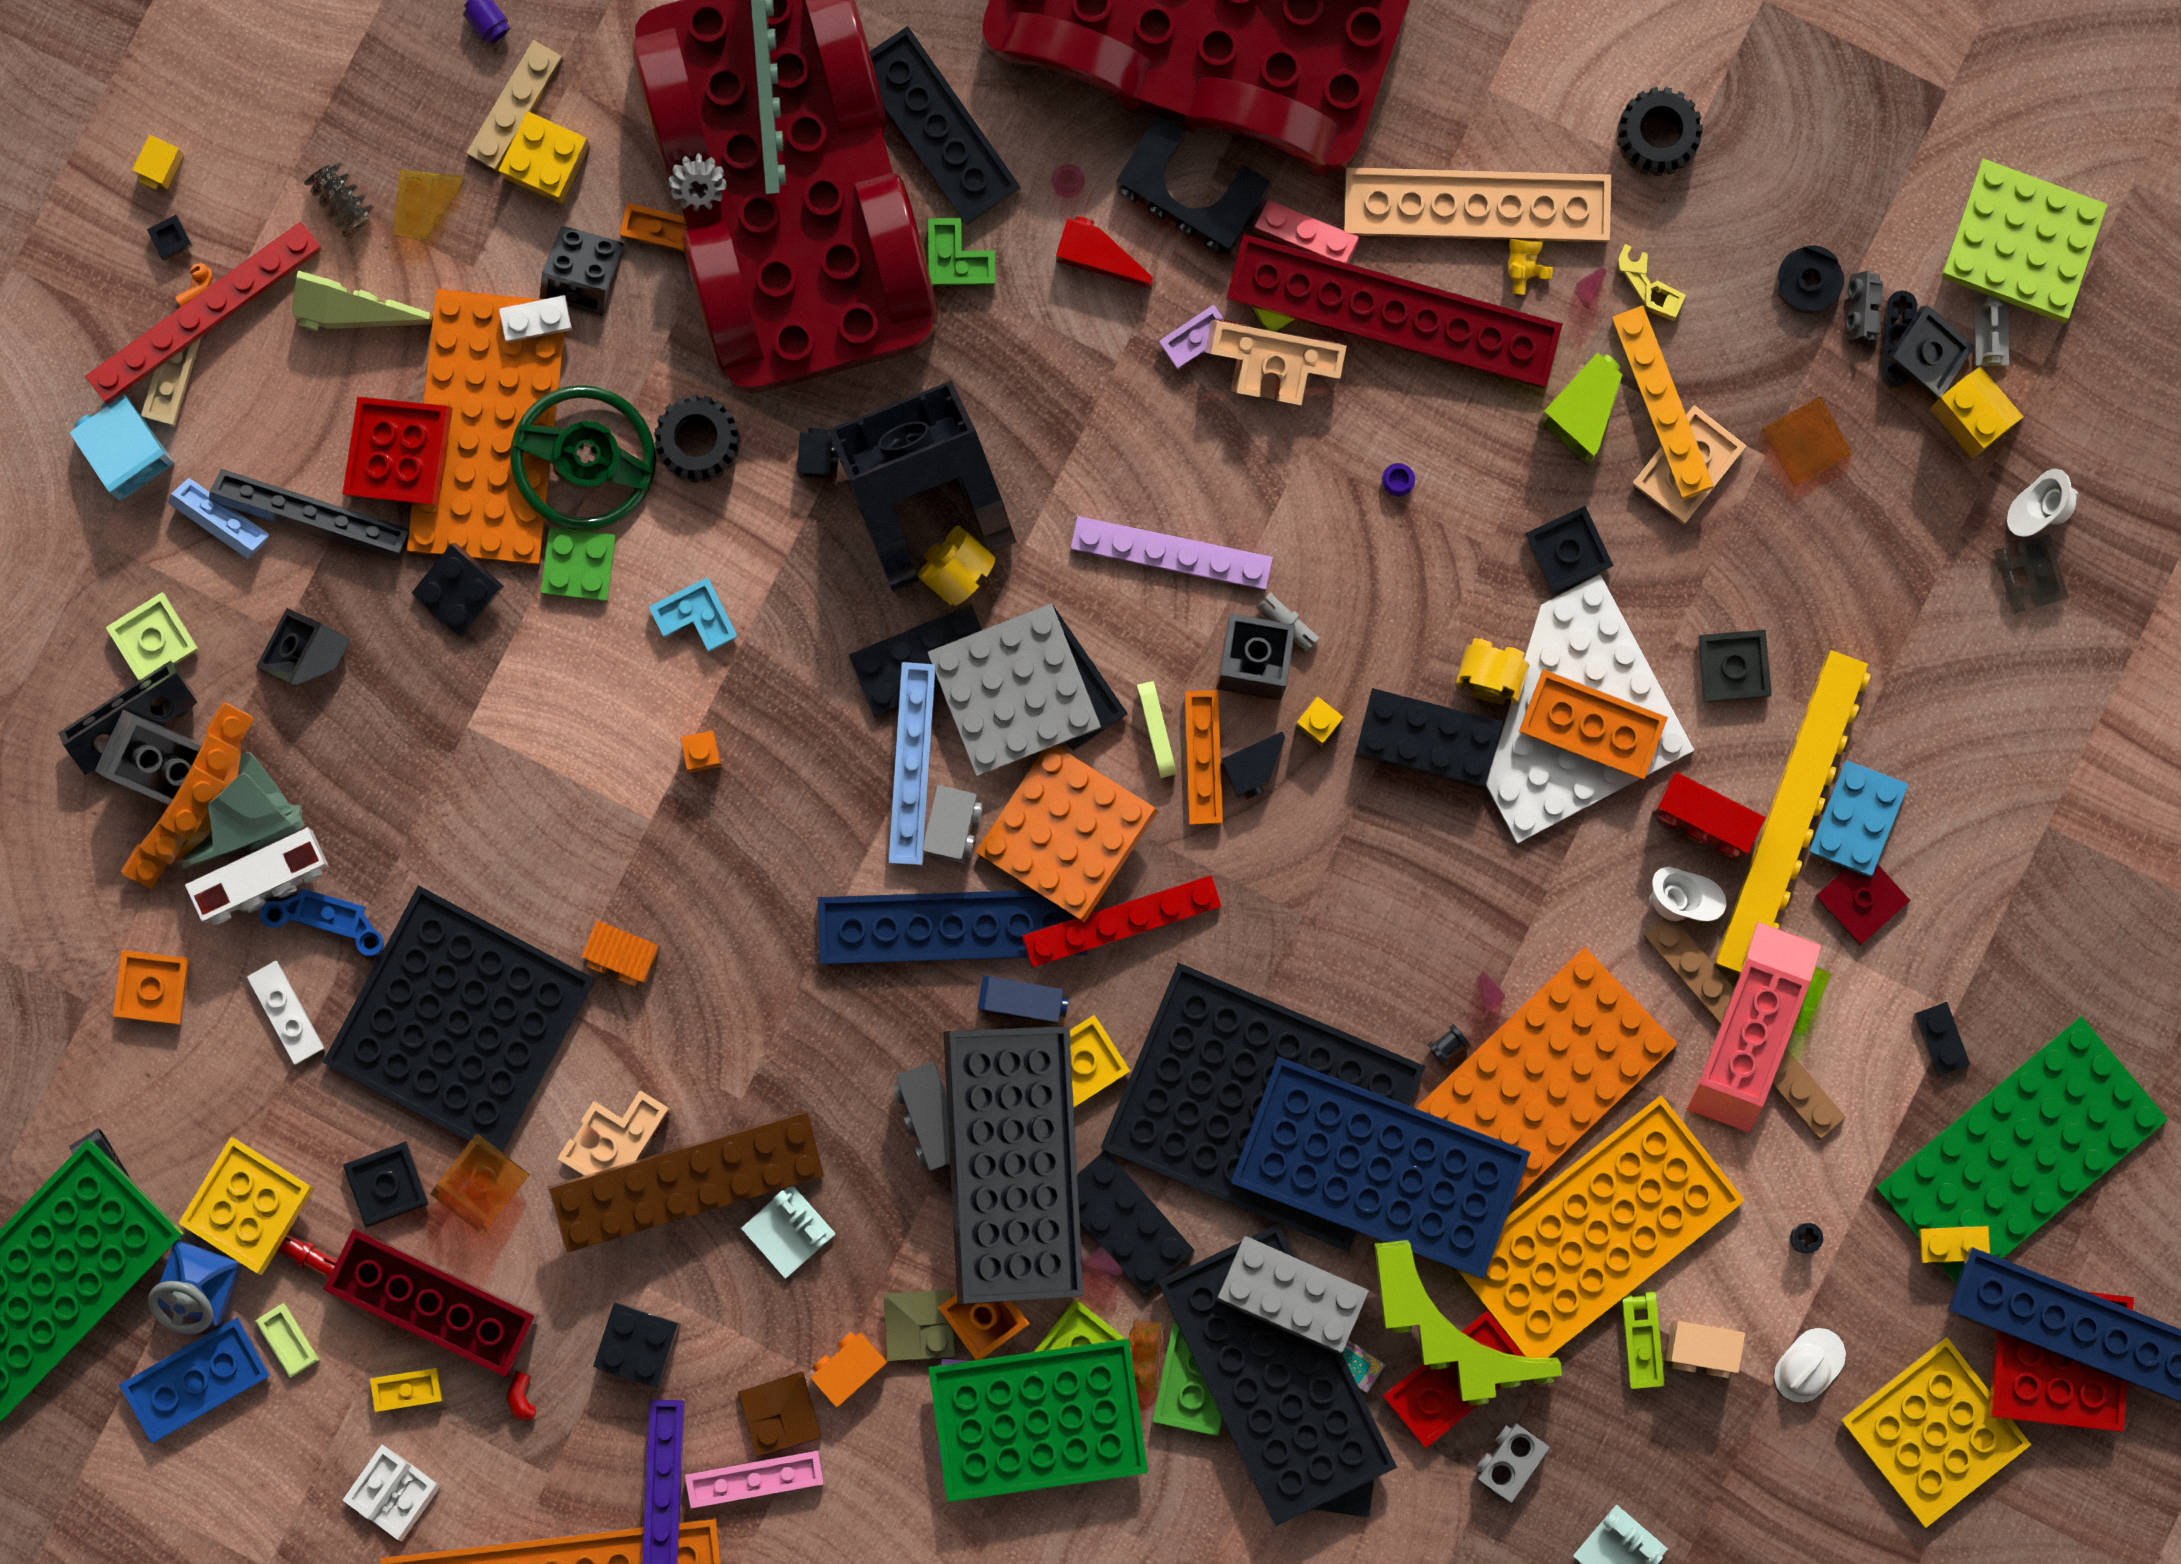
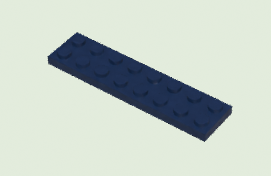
[818,890,1088,965]
[1947,1247,2181,1403]

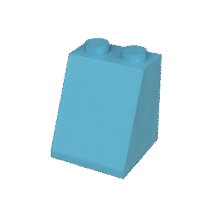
[69,394,175,501]

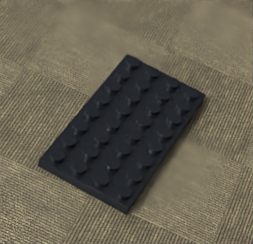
[943,1027,1084,1304]
[1157,1224,1397,1527]

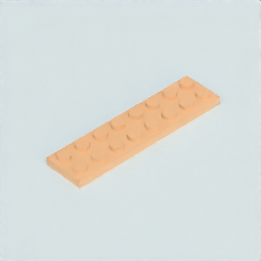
[1344,167,1611,243]

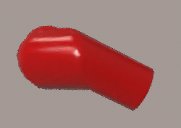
[506,1371,536,1422]

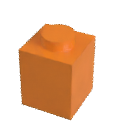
[680,730,722,773]

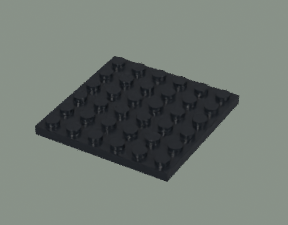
[322,885,596,1157]

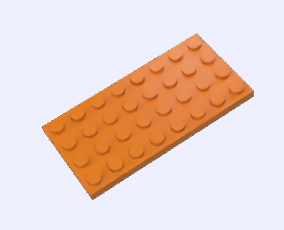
[407,289,569,565]
[1416,947,1677,1201]

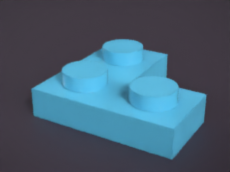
[649,577,738,652]

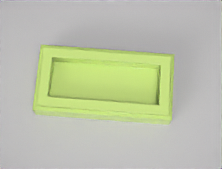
[255,1303,320,1378]

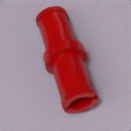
[277,1234,337,1279]

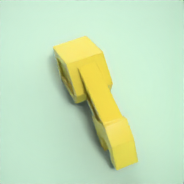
[1617,244,1686,321]

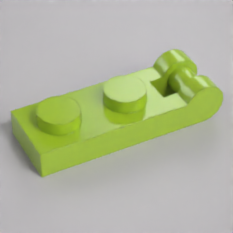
[1621,1292,1665,1389]

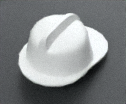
[2007,469,2080,537]
[1649,867,1727,922]
[1774,1328,1846,1403]

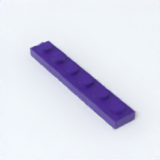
[643,1400,685,1564]

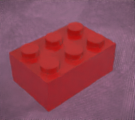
[1652,772,1766,860]

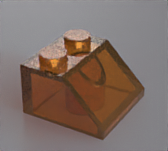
[430,1134,530,1235]

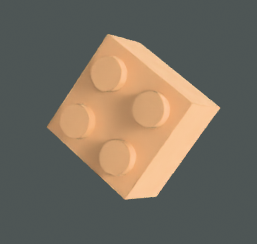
[1665,1321,1745,1378]

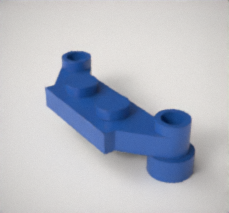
[260,888,385,956]

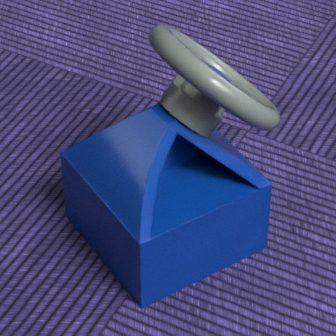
[148,1240,243,1334]

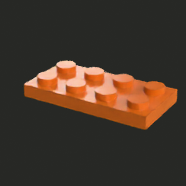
[1518,669,1668,780]

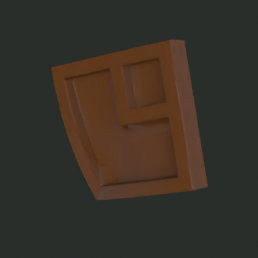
[738,1371,822,1457]

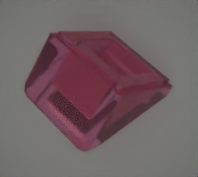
[1574,267,1607,310]
[1477,973,1506,1015]
[1082,1247,1123,1276]

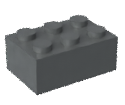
[95,710,202,805]
[892,1061,950,1172]

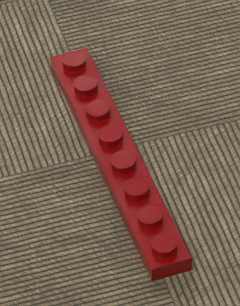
[85,221,321,405]

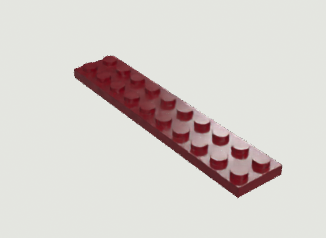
[1225,234,1563,389]

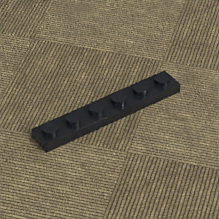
[209,469,409,561]

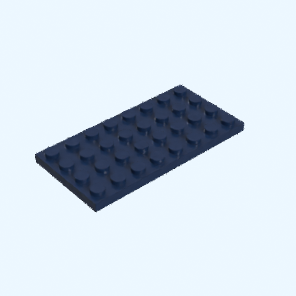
[1231,1057,1531,1279]

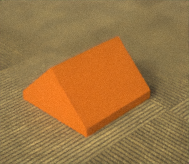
[938,1294,1030,1360]

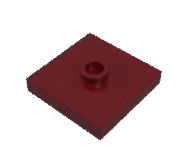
[1815,864,1911,945]

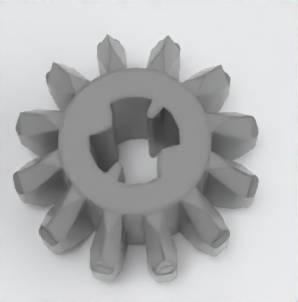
[669,153,726,213]

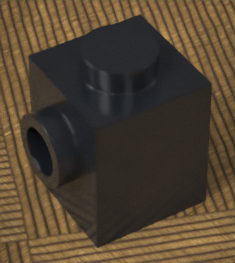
[797,428,839,479]

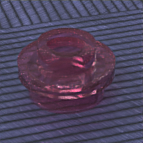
[1052,164,1085,198]

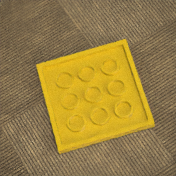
[1840,1337,2032,1528]

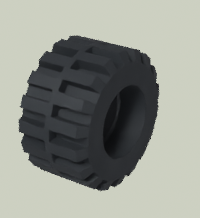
[1617,87,1703,176]
[654,395,740,483]

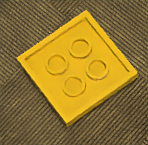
[178,1137,315,1275]

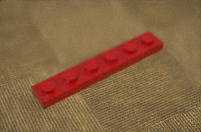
[1021,875,1222,968]

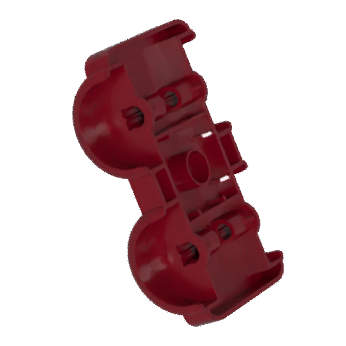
[631,0,938,393]
[982,0,1410,176]

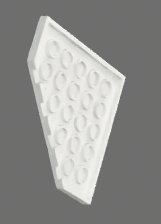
[1486,574,1694,844]

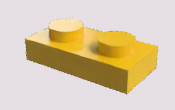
[1919,1226,1990,1263]
[370,1368,443,1412]

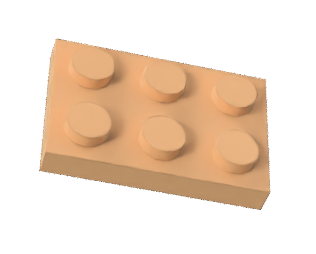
[1632,405,1746,525]

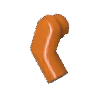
[175,263,213,307]

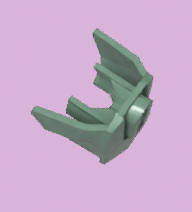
[181,751,305,869]

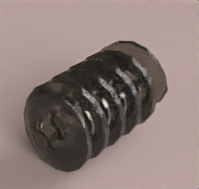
[304,163,374,237]

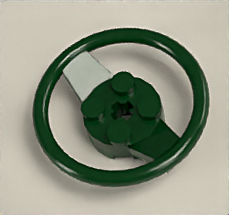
[510,385,656,530]

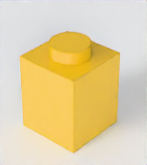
[132,134,184,191]
[1296,696,1344,747]

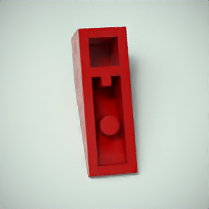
[1056,216,1153,289]

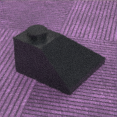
[256,608,351,686]

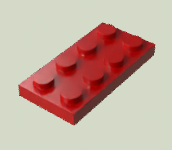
[1382,1310,1525,1448]

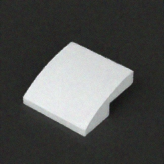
[343,1444,441,1541]

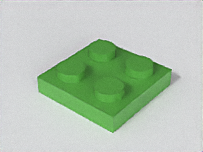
[541,527,616,602]

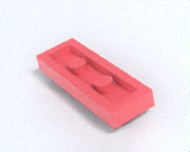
[1254,200,1359,263]

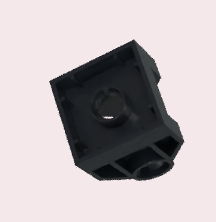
[828,380,1017,592]

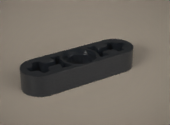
[1881,290,1918,388]

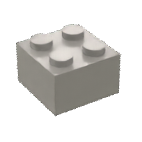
[922,785,983,864]

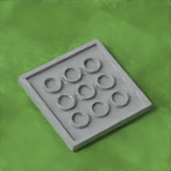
[928,603,1101,777]

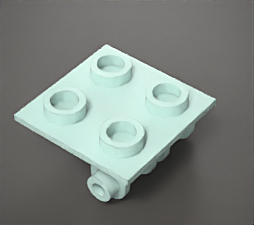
[741,1186,836,1279]
[1573,1504,1668,1564]

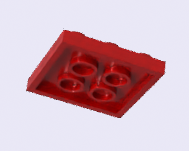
[342,396,453,506]

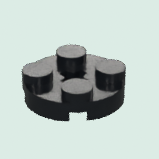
[1777,245,1844,313]

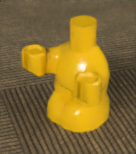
[1507,239,1553,295]

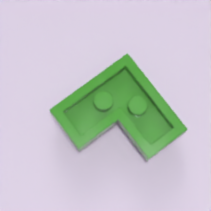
[928,218,995,286]

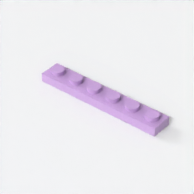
[1071,516,1273,591]

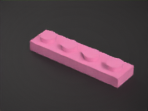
[685,1451,824,1508]

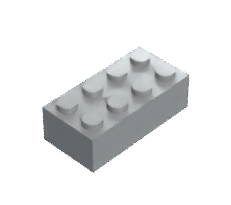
[1216,1236,1369,1354]

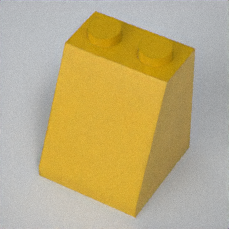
[1930,367,2023,460]

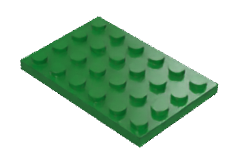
[928,1338,1148,1502]

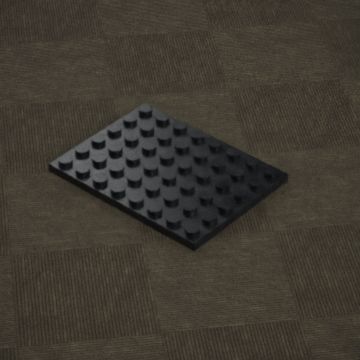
[1100,962,1426,1252]

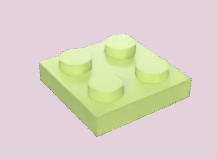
[106,592,199,680]

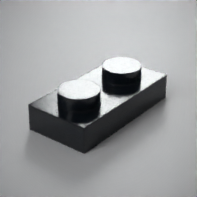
[1914,1002,1971,1076]

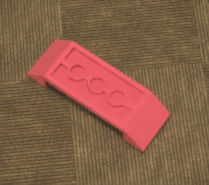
[1686,921,1821,1133]

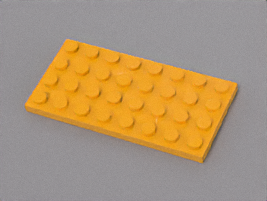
[1456,1095,1745,1358]

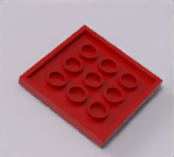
[1988,1291,2134,1432]

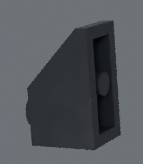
[1221,731,1285,800]

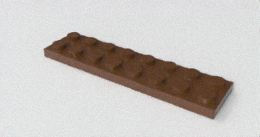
[548,1111,824,1253]

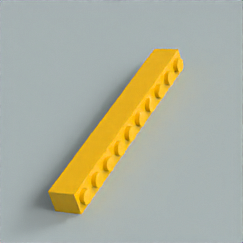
[1713,650,1871,975]

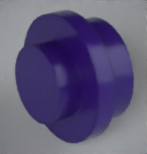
[1382,463,1415,497]

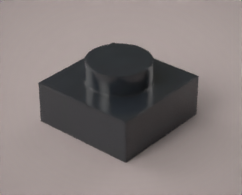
[147,215,193,261]

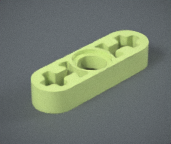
[1137,681,1177,778]

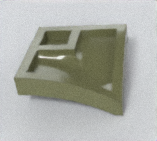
[883,1290,955,1361]

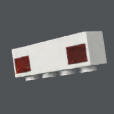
[185,827,329,926]

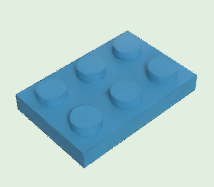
[1809,760,1909,878]

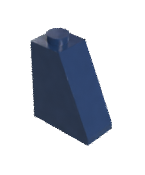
[978,975,1069,1024]

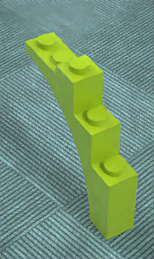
[1374,1240,1562,1405]

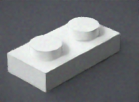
[499,295,572,343]

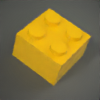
[499,111,590,205]

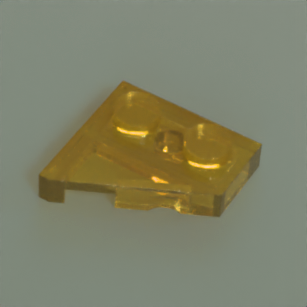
[393,170,465,240]

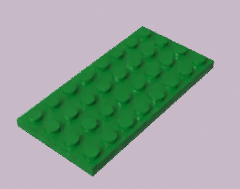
[1875,1016,2169,1284]
[0,1139,185,1424]

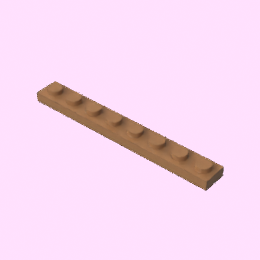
[1644,918,1846,1139]

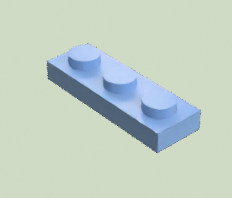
[167,478,270,559]

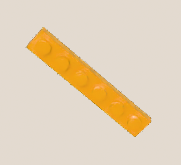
[1612,305,1714,500]

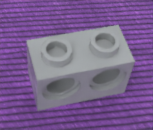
[1476,1423,1550,1503]

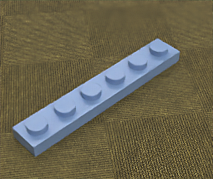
[888,662,935,865]

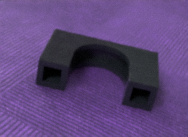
[1116,113,1271,254]

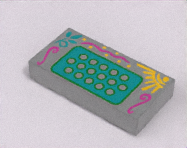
[1342,1340,1385,1393]

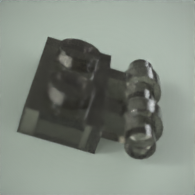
[1994,534,2069,615]

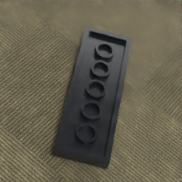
[870,26,1021,226]

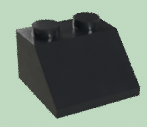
[1216,614,1295,701]

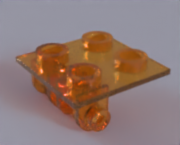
[1129,1320,1165,1391]

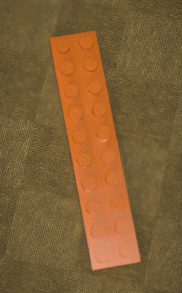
[380,1519,721,1564]

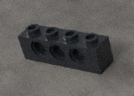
[58,660,198,775]

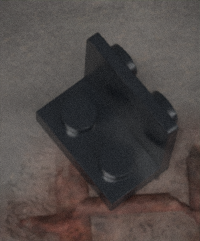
[539,226,624,316]

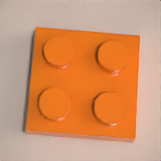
[113,950,190,1025]

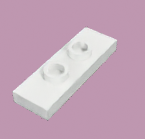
[247,961,325,1065]

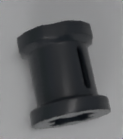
[1427,1024,1471,1067]
[1790,1223,1824,1253]

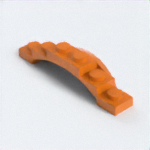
[121,701,254,889]

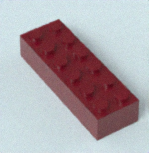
[323,1229,539,1377]

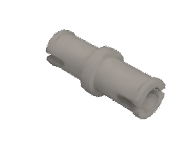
[1256,592,1319,653]

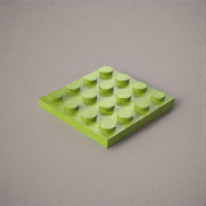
[1940,158,2108,324]

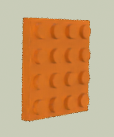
[975,746,1158,922]

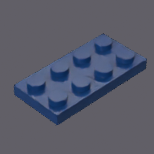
[119,1317,271,1443]

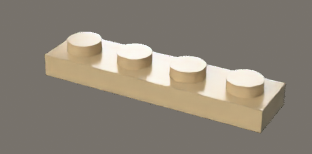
[466,40,563,171]

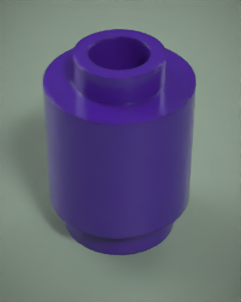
[463,0,511,44]

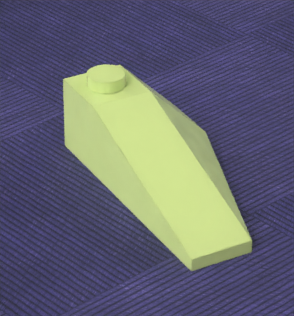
[292,271,433,331]

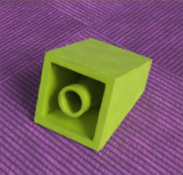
[1539,352,1623,465]

